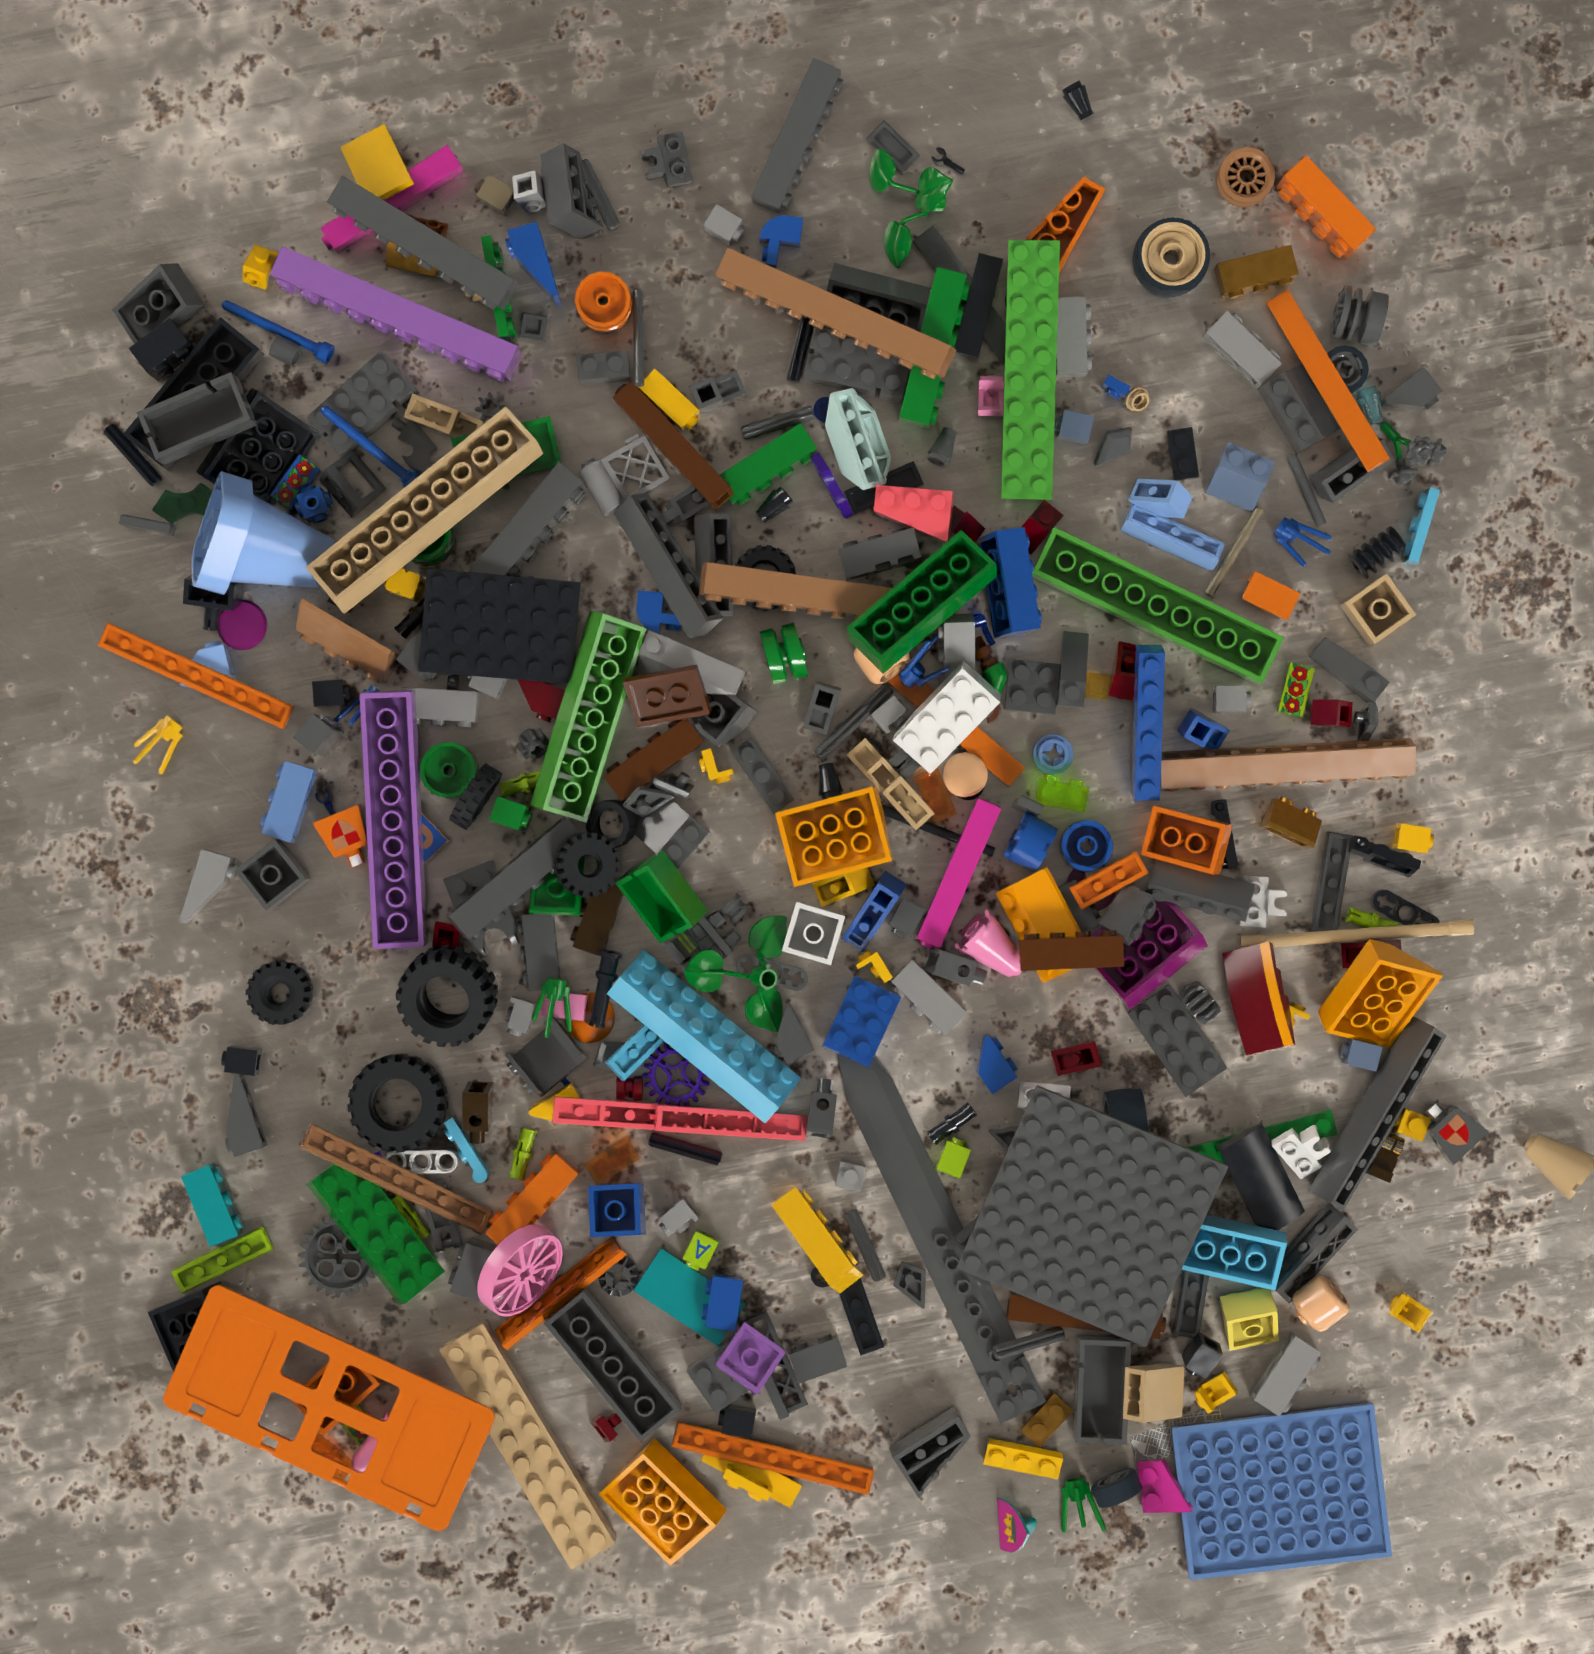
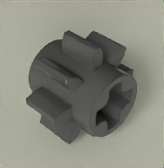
[475,392,507,421]
[516,728,550,759]

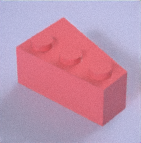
[874,485,954,544]

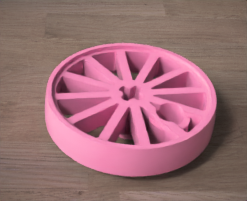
[477,1224,563,1316]

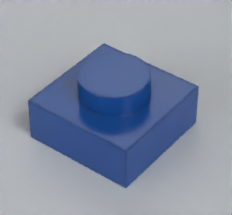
[1101,374,1131,400]

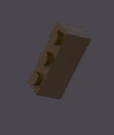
[570,880,624,957]

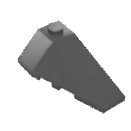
[691,693,758,747]

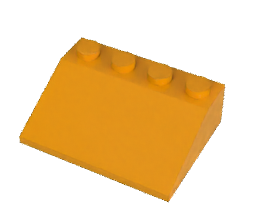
[775,786,893,887]
[1318,939,1443,1048]
[598,1438,727,1566]

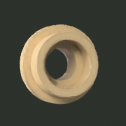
[1124,386,1149,411]

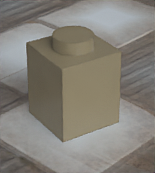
[475,174,514,216]

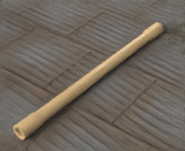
[1241,919,1474,948]

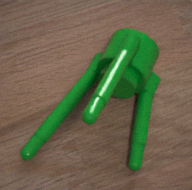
[531,978,572,1038]
[1061,1478,1106,1533]

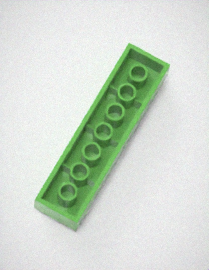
[530,611,647,823]

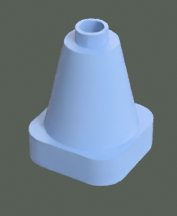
[191,471,334,595]

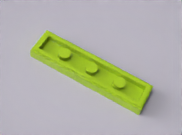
[171,1226,274,1294]

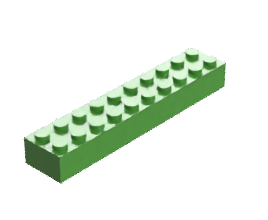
[1001,240,1060,500]
[1032,527,1284,685]

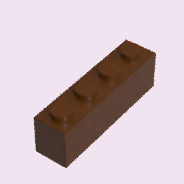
[604,718,705,802]
[1018,930,1124,971]

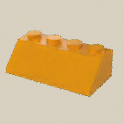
[996,867,1081,983]

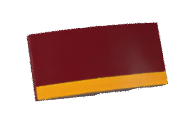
[1222,942,1295,1056]

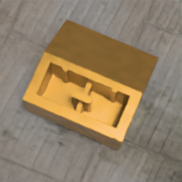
[385,214,448,276]

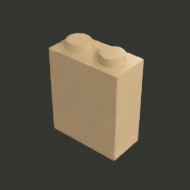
[1123,1362,1184,1423]

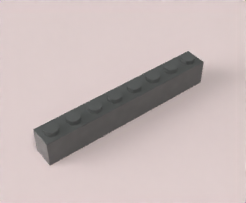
[327,175,519,310]
[1308,1016,1447,1211]

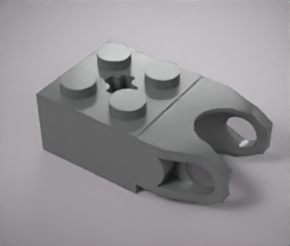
[443,860,520,959]

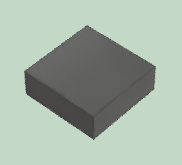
[519,312,548,342]

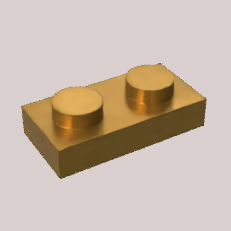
[1020,1392,1074,1448]

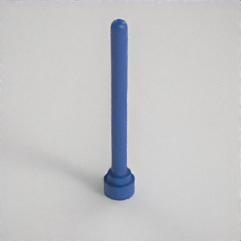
[222,300,335,364]
[321,406,420,488]

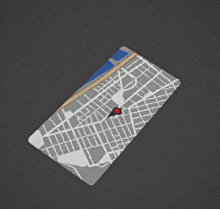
[1129,1404,1224,1465]

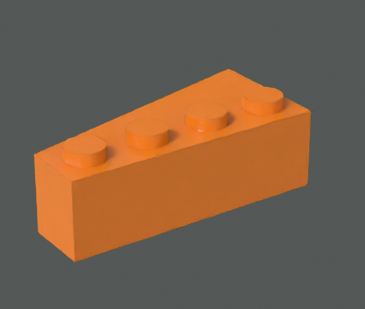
[1025,177,1106,274]
[485,1152,580,1245]

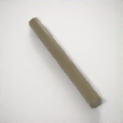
[1204,506,1264,598]

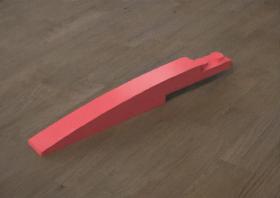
[552,1096,807,1141]

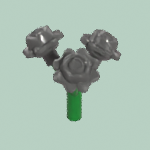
[1380,422,1447,485]

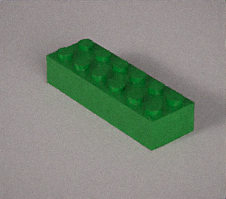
[899,267,970,429]
[846,530,997,674]
[306,1164,445,1305]

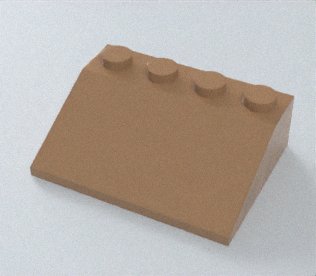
[296,599,399,683]

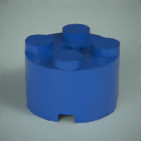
[1003,812,1058,872]
[1059,820,1113,871]

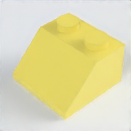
[1220,1288,1279,1351]

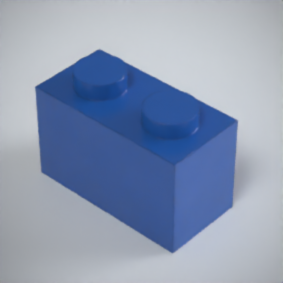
[701,1273,744,1331]

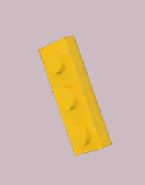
[983,1438,1063,1479]

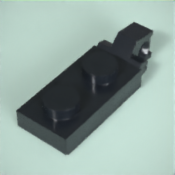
[1211,799,1238,870]
[1348,835,1421,878]

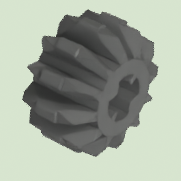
[1180,981,1221,1025]

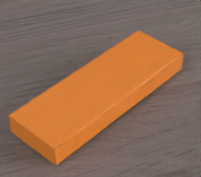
[1069,851,1148,910]

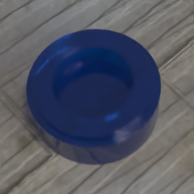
[813,397,830,423]

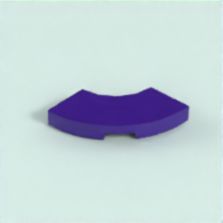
[811,452,853,518]

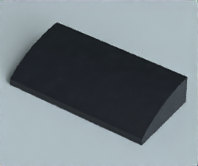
[1216,1123,1305,1231]

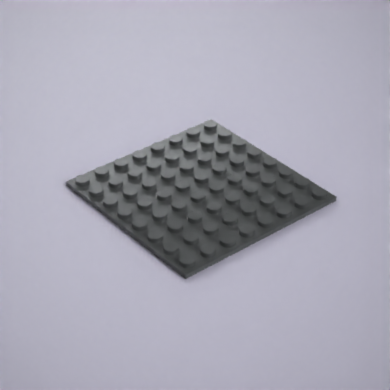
[956,1085,1229,1347]

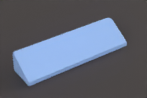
[1121,504,1225,571]

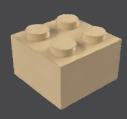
[1340,573,1416,646]

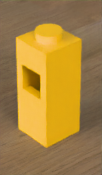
[638,369,700,432]

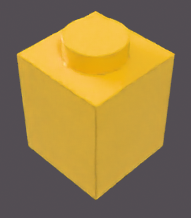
[1392,823,1434,854]

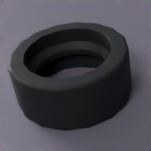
[586,799,637,848]

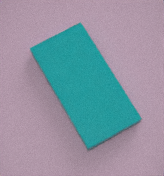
[633,1247,746,1346]

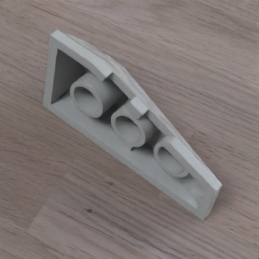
[638,630,745,695]

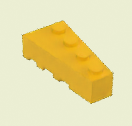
[772,1186,864,1293]

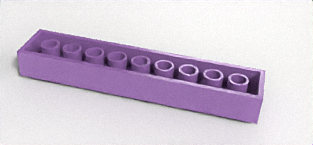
[270,246,522,383]
[360,690,428,949]

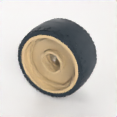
[1133,217,1210,297]

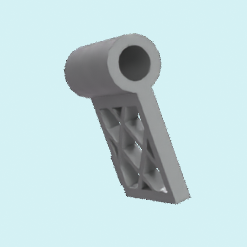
[579,433,670,516]

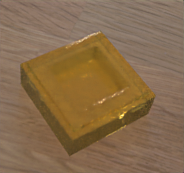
[1085,672,1111,700]

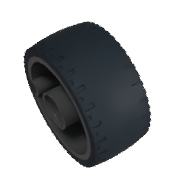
[1103,1088,1149,1132]

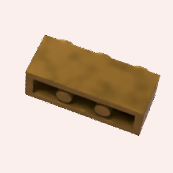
[1214,245,1299,299]

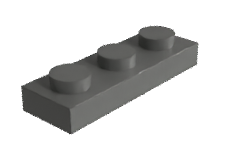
[731,737,794,814]

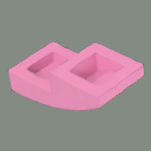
[538,990,588,1021]

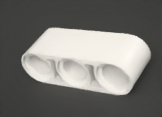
[385,1148,460,1174]

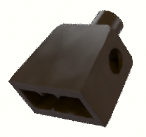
[462,1081,493,1144]

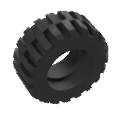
[396,945,498,1047]
[347,1053,448,1153]

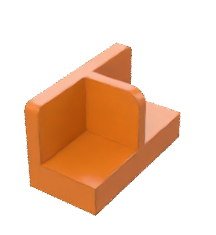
[1242,571,1301,620]

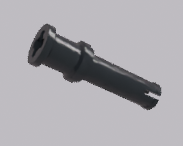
[588,949,622,1028]

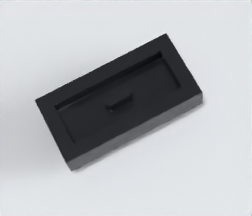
[1166,427,1199,481]

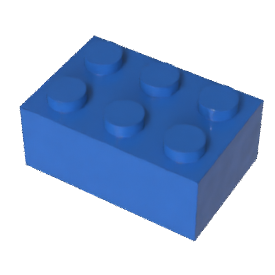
[821,976,901,1068]

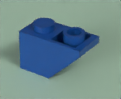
[977,1034,1018,1094]

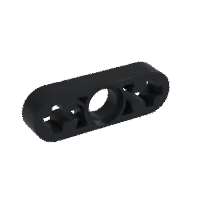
[1371,890,1440,937]

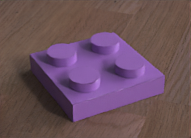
[715,1322,786,1395]

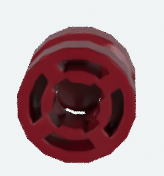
[616,1075,643,1101]

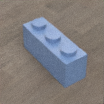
[260,761,318,843]

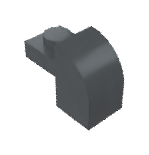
[690,370,747,413]
[803,681,841,735]

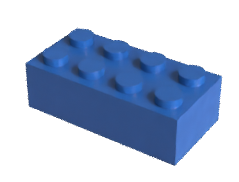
[978,527,1042,638]

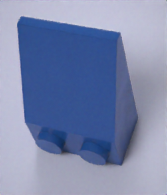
[505,222,562,306]

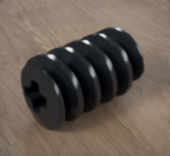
[1348,526,1405,579]

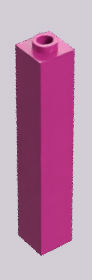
[320,145,464,254]
[917,797,1002,950]

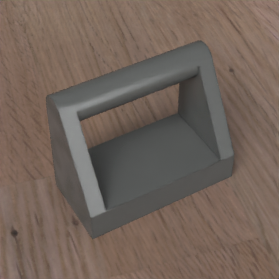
[319,450,386,518]

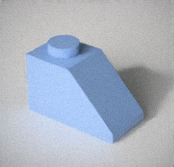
[1128,479,1193,518]
[180,641,235,687]

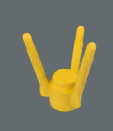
[133,715,183,774]

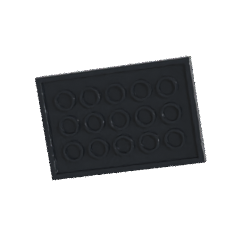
[418,568,581,684]

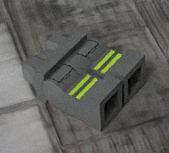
[663,910,741,972]

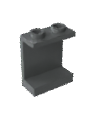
[505,1017,588,1097]

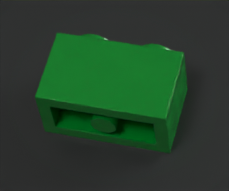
[489,796,533,831]

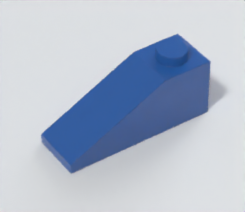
[841,870,907,952]

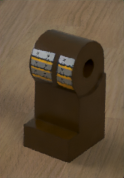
[1366,1133,1405,1183]

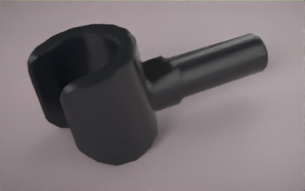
[931,147,965,175]

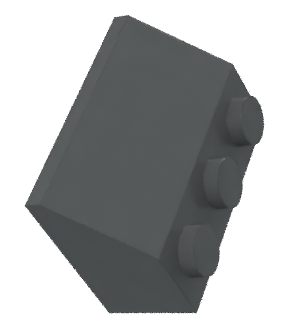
[1258,364,1340,454]

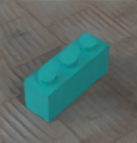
[181,1163,244,1247]

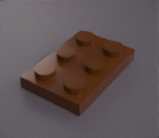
[623,665,711,727]

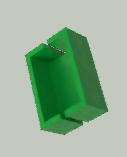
[616,850,708,943]

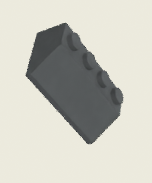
[827,263,932,332]

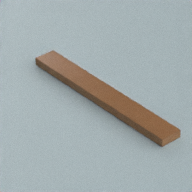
[299,1123,493,1235]

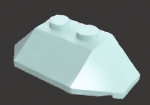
[825,388,891,490]

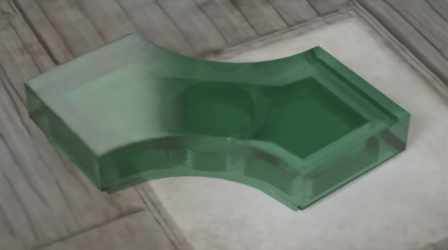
[152,483,212,525]

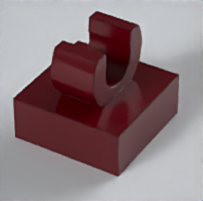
[590,1413,622,1442]

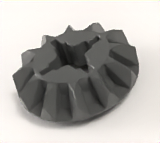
[598,1256,639,1297]

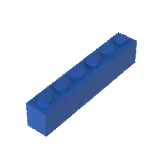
[1131,645,1165,801]

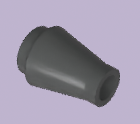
[928,427,957,467]

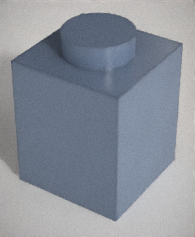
[1054,410,1094,445]
[1340,1038,1382,1071]

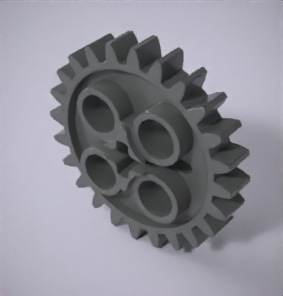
[298,1216,376,1298]

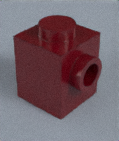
[1311,699,1353,727]

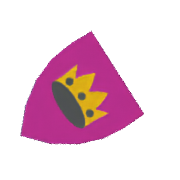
[997,1498,1037,1552]

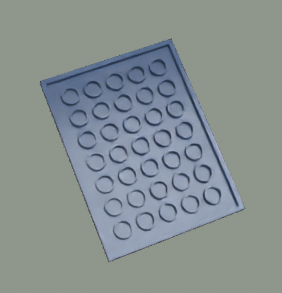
[1170,1402,1392,1580]

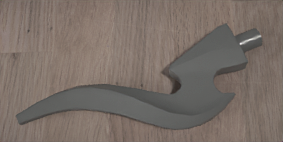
[391,418,510,490]

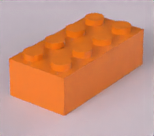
[1276,155,1376,261]

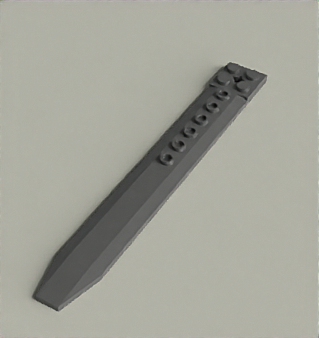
[838,1055,1046,1424]

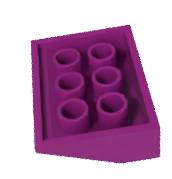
[1091,890,1208,1010]

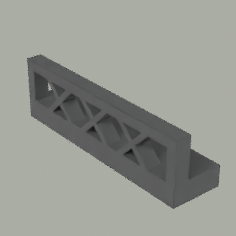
[1275,1203,1358,1304]
[738,1311,808,1420]

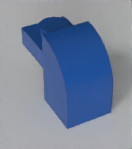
[759,215,803,269]
[636,590,682,634]
[1177,708,1230,749]

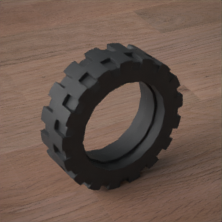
[449,763,502,830]

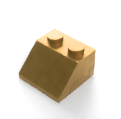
[1259,796,1322,848]

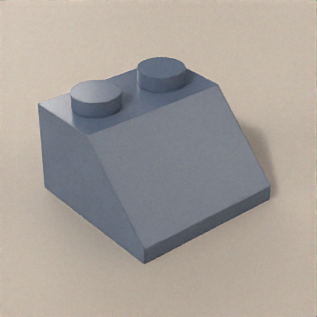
[1205,442,1276,512]

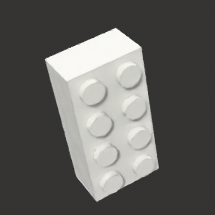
[893,660,1001,774]

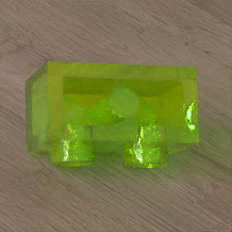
[1033,774,1090,813]

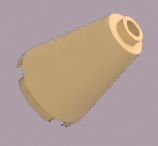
[1523,1133,1594,1200]

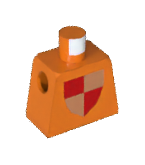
[313,803,367,867]

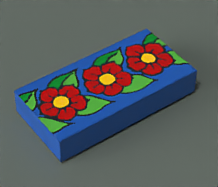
[269,454,320,510]

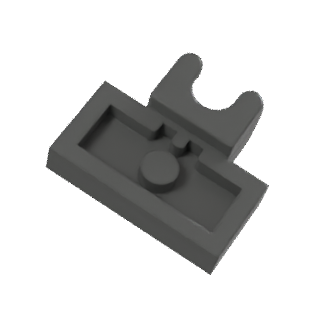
[641,132,693,187]

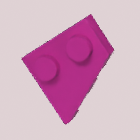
[1137,1459,1193,1513]

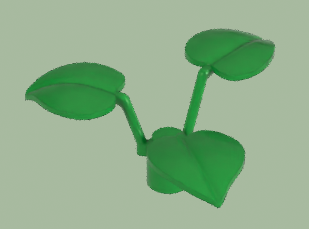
[869,149,953,268]
[684,915,787,1032]

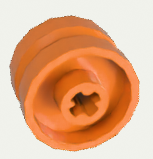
[575,271,633,334]

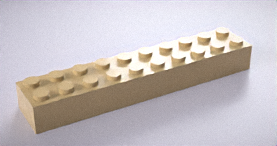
[305,406,543,614]
[439,1319,617,1570]

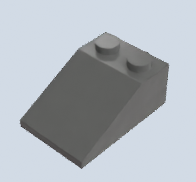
[112,263,205,344]
[620,783,710,869]

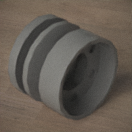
[1332,285,1389,347]

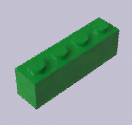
[719,423,817,506]

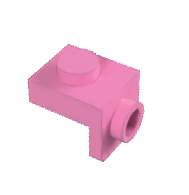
[978,375,1005,417]

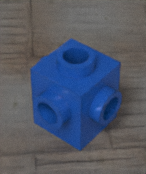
[295,485,334,524]

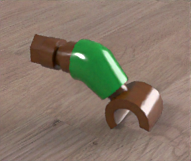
[975,635,1007,724]

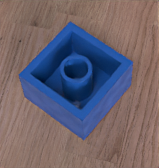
[588,1183,646,1237]

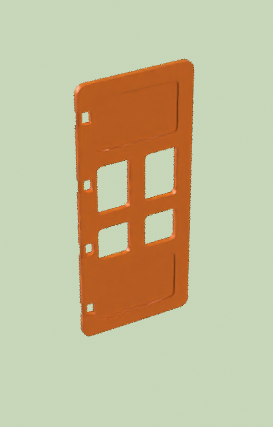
[163,1285,495,1531]

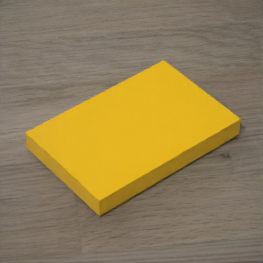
[340,124,414,200]

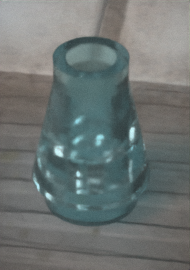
[1356,385,1384,425]

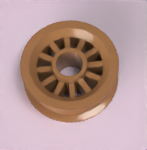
[1217,147,1275,207]

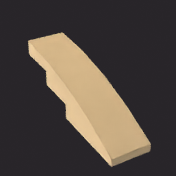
[403,394,485,438]
[846,738,935,830]

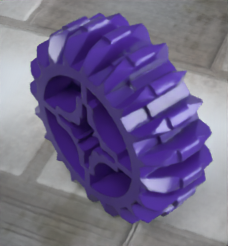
[642,1042,710,1106]

